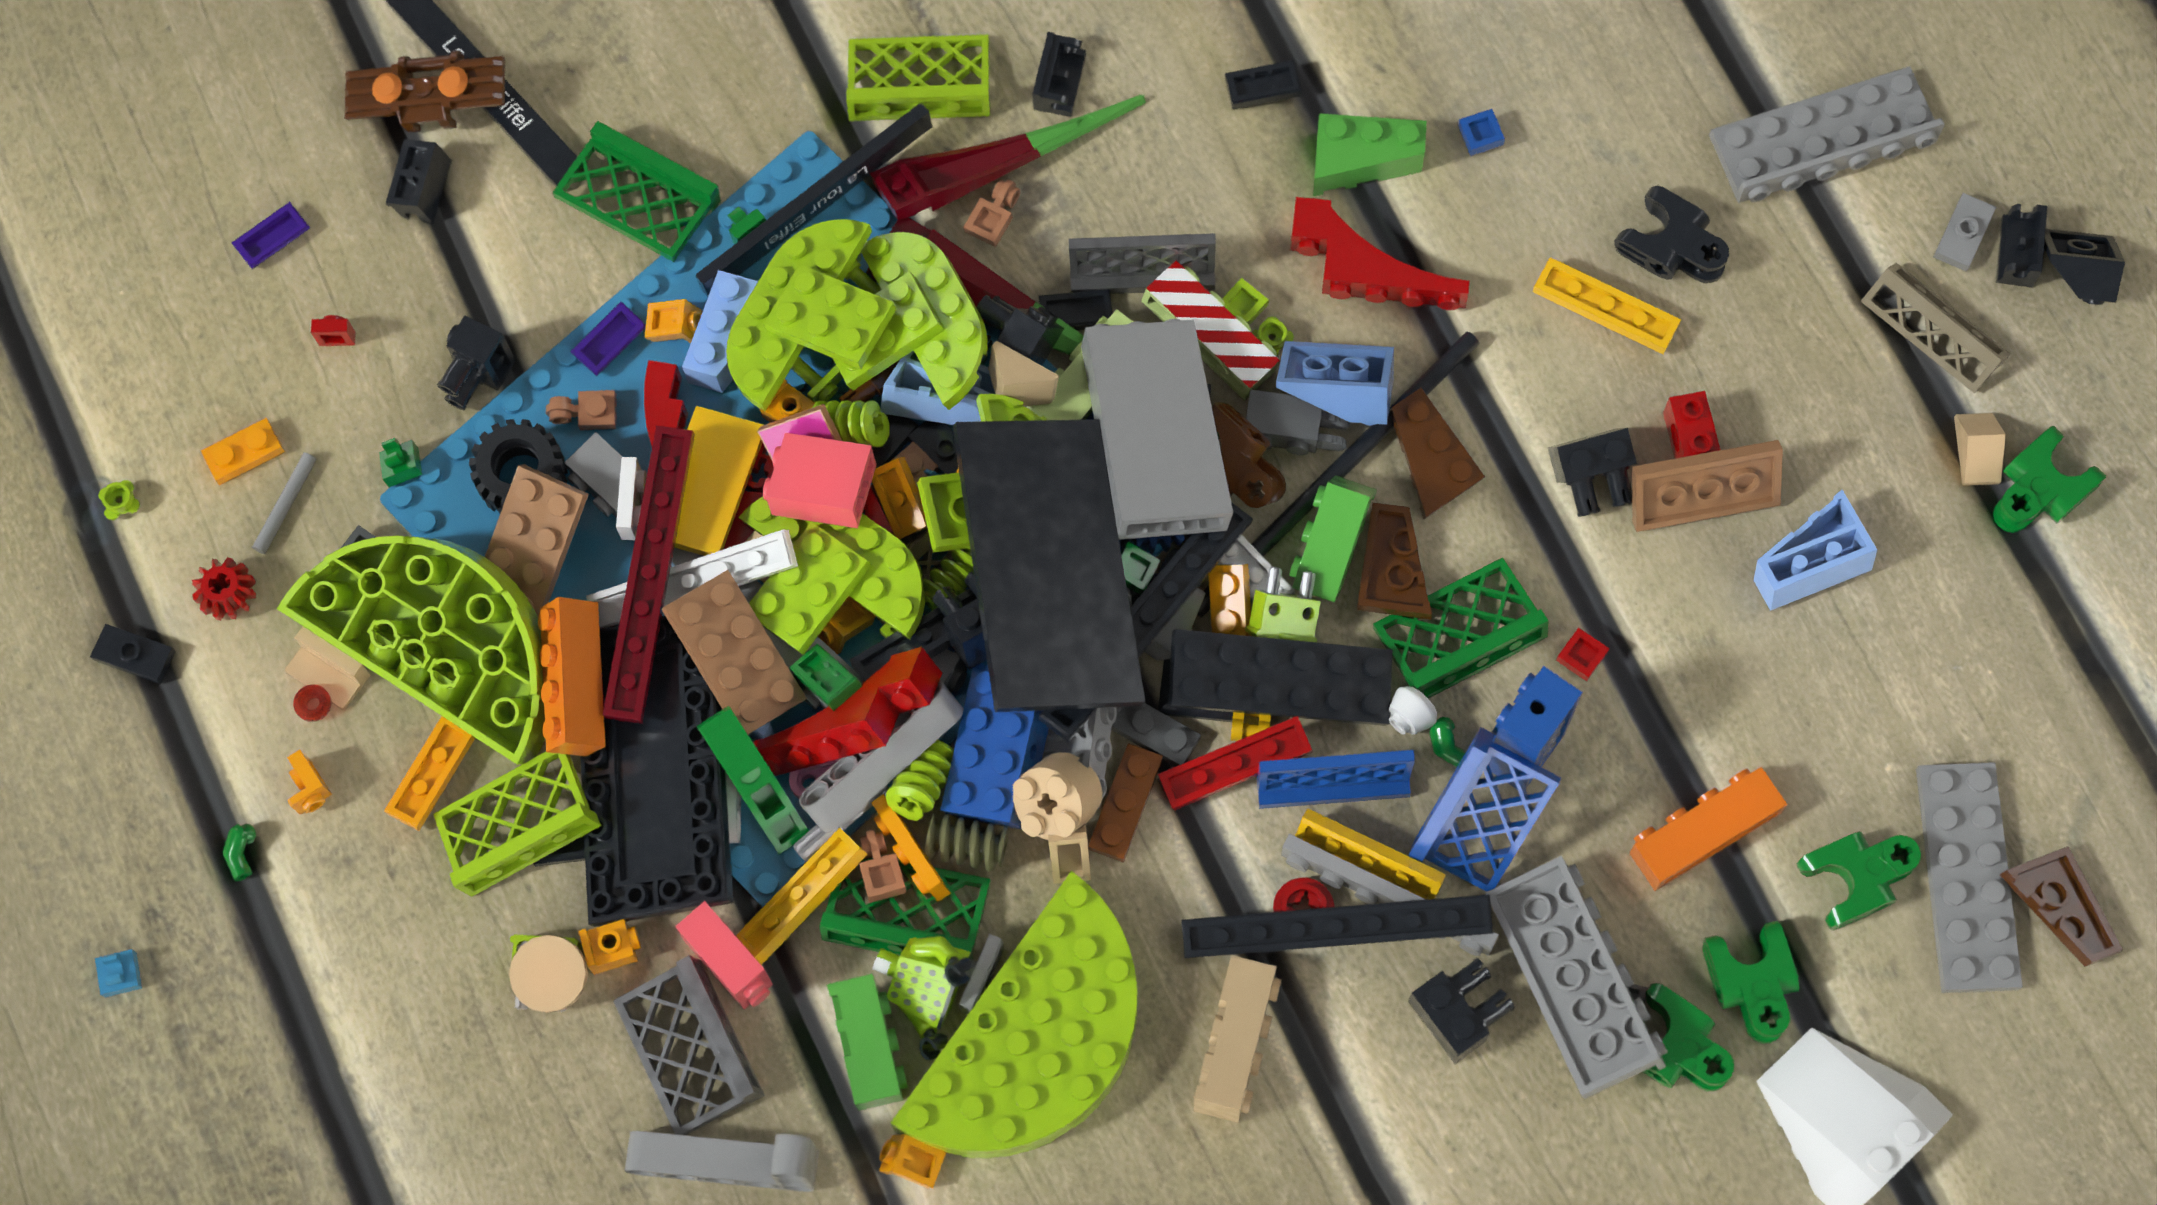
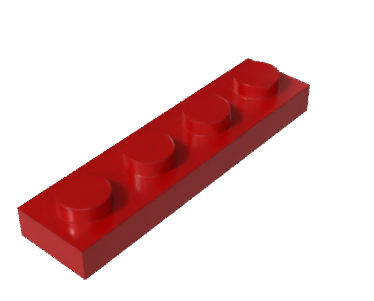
[1158,716,1313,811]

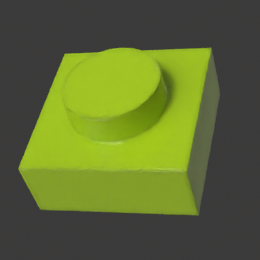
[1222,278,1269,325]

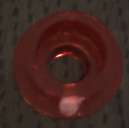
[293,684,332,722]

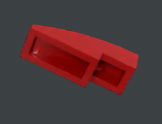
[644,360,688,446]

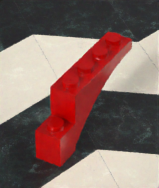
[1290,197,1470,310]
[753,647,942,776]

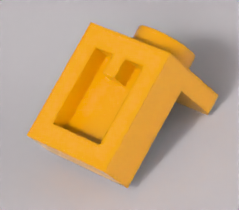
[645,299,703,343]
[818,597,876,655]
[287,749,332,814]
[879,1134,946,1188]

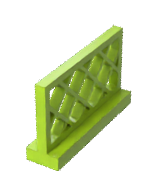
[846,34,990,121]
[433,751,601,897]

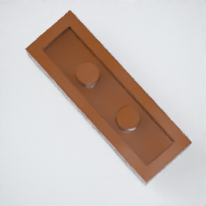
[1088,743,1163,863]

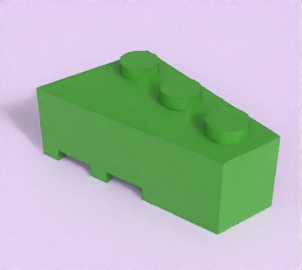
[1313,113,1427,197]
[1289,475,1377,602]
[827,974,908,1111]

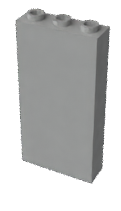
[1081,319,1233,540]

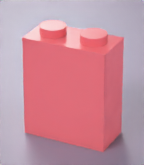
[763,433,876,528]
[675,901,773,1010]

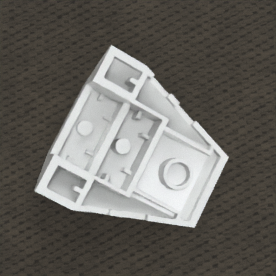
[1757,1028,1953,1205]

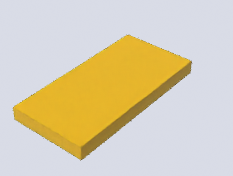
[675,406,763,556]

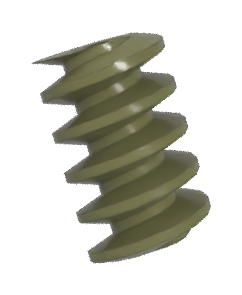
[925,813,1009,872]

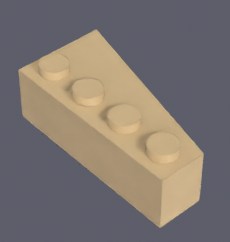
[1193,955,1282,1123]

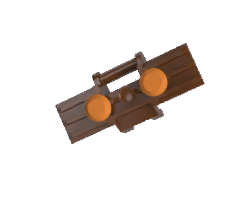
[345,51,505,133]

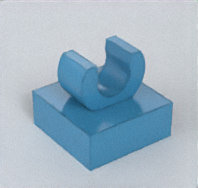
[95,949,142,998]

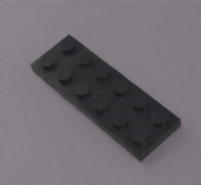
[1168,629,1393,726]

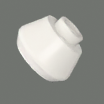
[1388,686,1437,735]

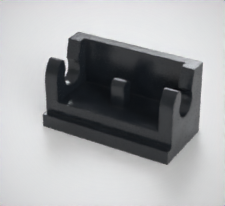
[1032,32,1086,117]
[386,139,452,224]
[1996,204,2048,288]

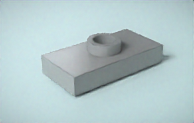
[1933,193,1996,272]
[959,934,1004,1014]

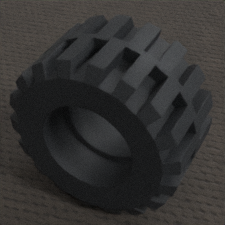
[469,419,568,514]

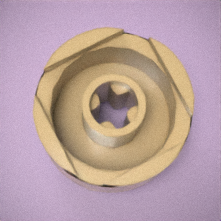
[1013,752,1102,840]

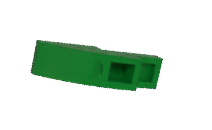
[697,706,809,854]

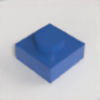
[1458,109,1505,156]

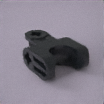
[1614,185,1729,283]

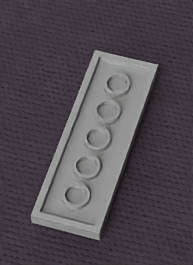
[1916,762,2023,993]

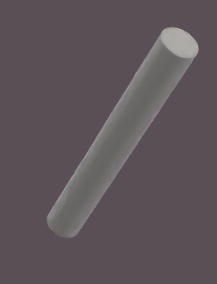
[252,452,317,554]

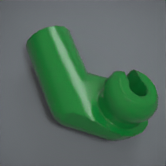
[1429,717,1466,768]
[223,823,256,881]

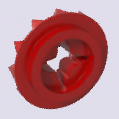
[1273,878,1334,912]

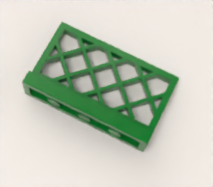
[552,121,721,262]
[1373,557,1549,699]
[819,856,991,960]

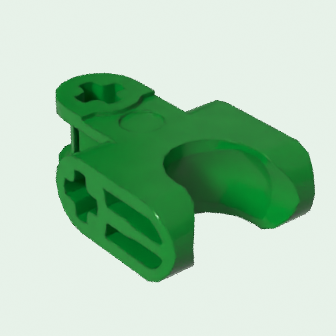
[1993,426,2106,533]
[1796,831,1921,930]
[1702,921,1799,1044]
[1643,983,1734,1091]

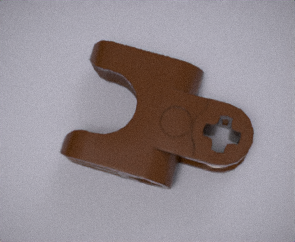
[1212,402,1286,508]

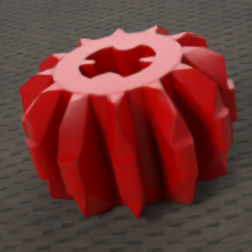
[192,557,256,621]

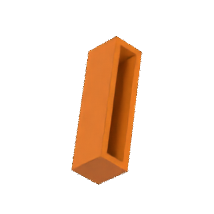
[538,597,605,757]
[1629,767,1788,891]

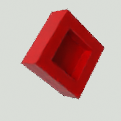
[311,315,356,346]
[1556,627,1610,682]

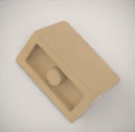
[285,626,370,710]

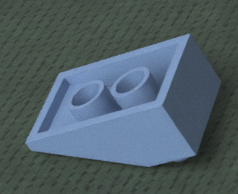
[1276,341,1394,425]

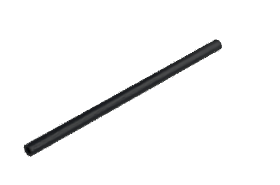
[1197,331,1479,618]

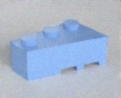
[682,270,758,393]
[880,351,995,425]
[1753,490,1877,611]

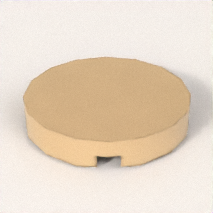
[509,935,588,1013]

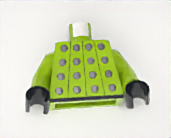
[873,936,972,1060]

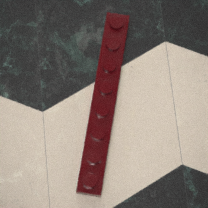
[603,425,695,724]

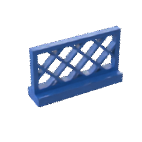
[1408,727,1561,892]
[1256,750,1415,809]

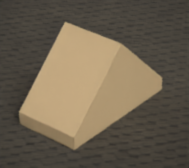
[988,341,1059,406]
[1954,413,2006,486]
[1048,823,1091,884]

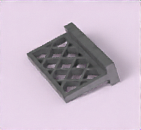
[1069,233,1216,294]
[613,955,765,1136]

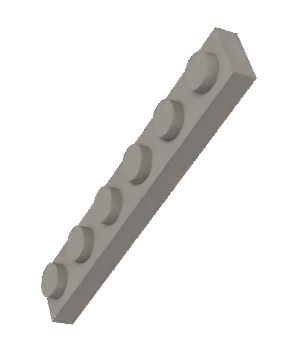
[1281,834,1499,956]

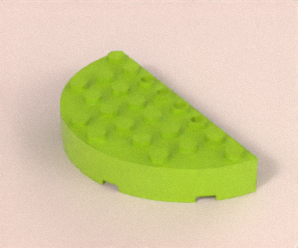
[277,536,545,765]
[891,871,1138,1158]

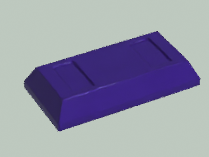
[232,202,310,269]
[570,301,646,377]

